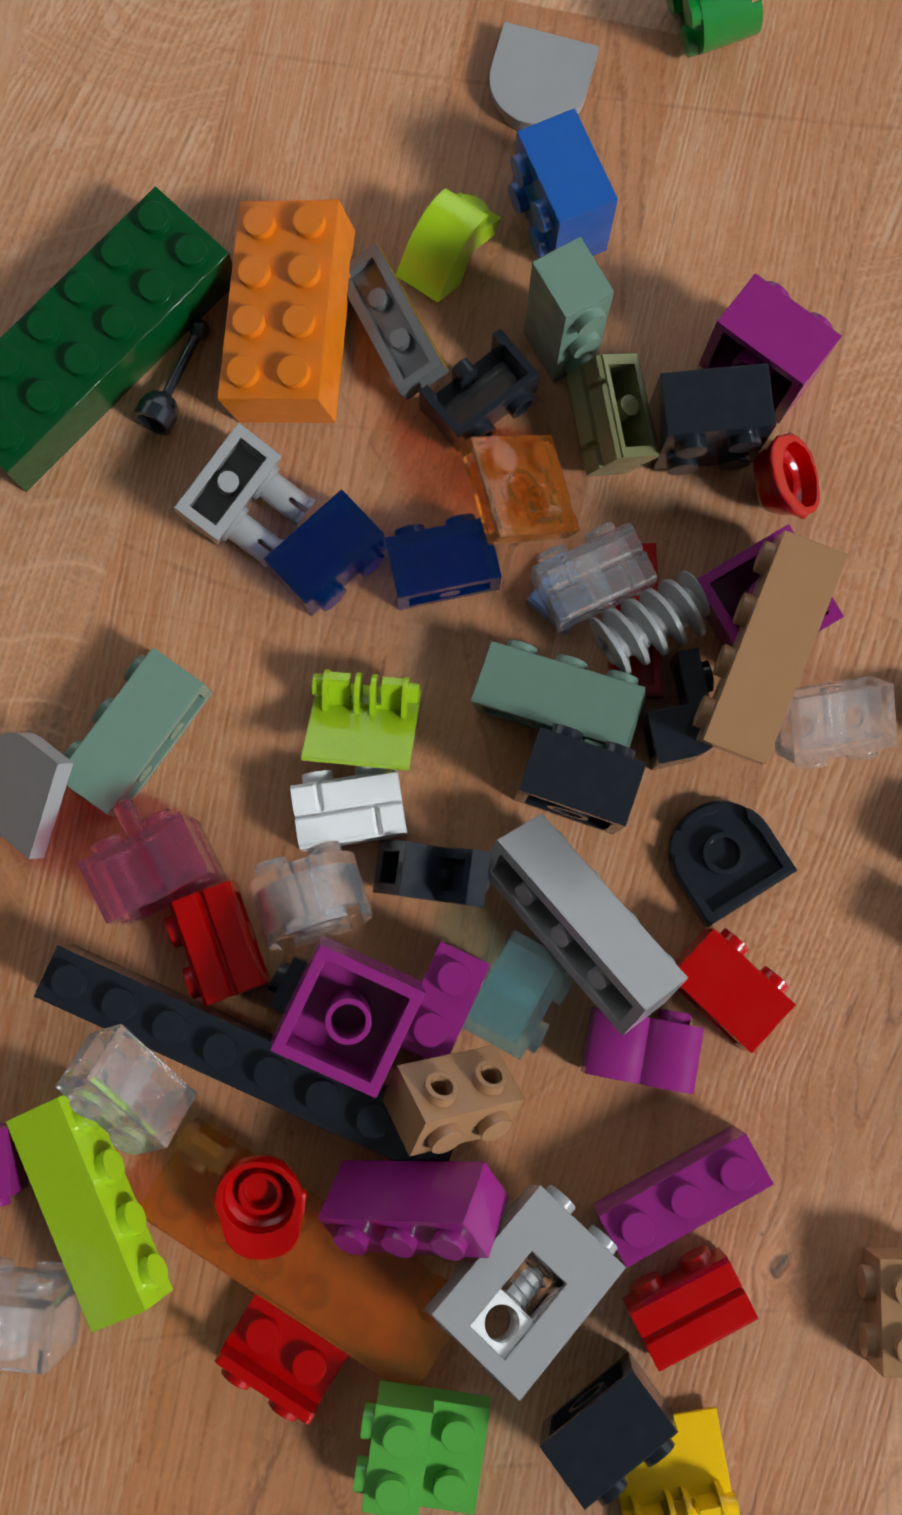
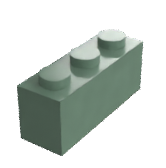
[524,236,614,383]
[471,639,646,748]
[63,648,213,819]

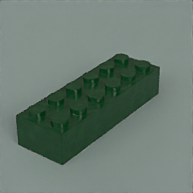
[0,186,233,492]

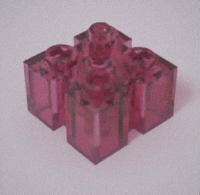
[78,798,226,925]

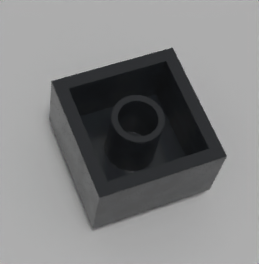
[649,363,776,475]
[514,723,647,835]
[540,1351,678,1510]

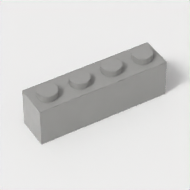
[489,813,688,1036]

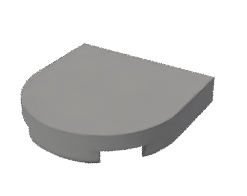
[489,22,600,130]
[0,732,73,860]

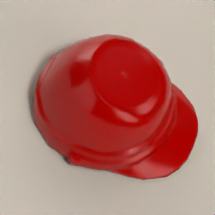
[753,433,820,519]
[211,1154,307,1260]

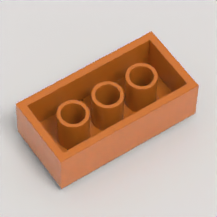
[217,199,355,423]

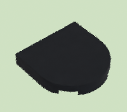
[668,801,798,927]

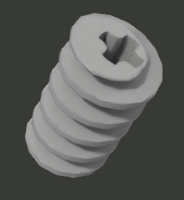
[589,570,710,674]

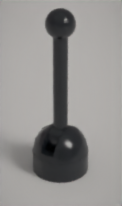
[132,319,210,436]

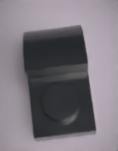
[640,647,714,770]
[372,839,491,907]

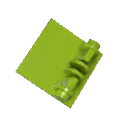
[301,669,421,771]

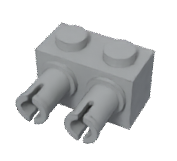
[174,422,316,568]

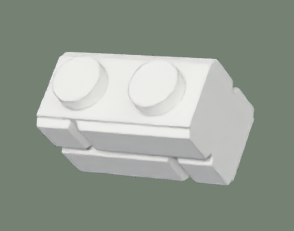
[290,766,408,852]

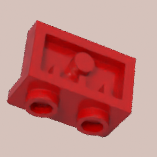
[214,1288,350,1425]

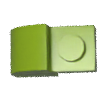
[395,188,502,302]

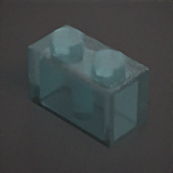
[462,930,574,1060]

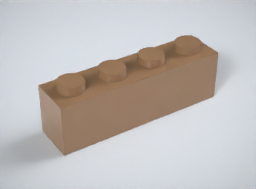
[693,530,849,764]

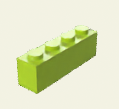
[6,1084,173,1333]

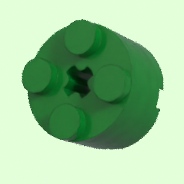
[666,0,763,58]

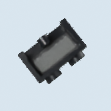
[419,328,539,452]

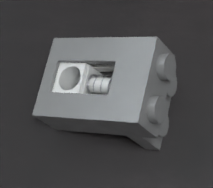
[424,1185,626,1401]

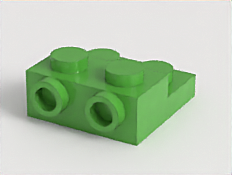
[353,1380,491,1515]

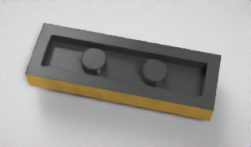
[347,243,450,400]

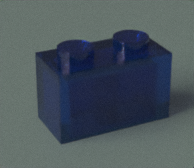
[264,489,387,616]
[385,514,502,610]

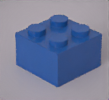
[508,108,618,258]

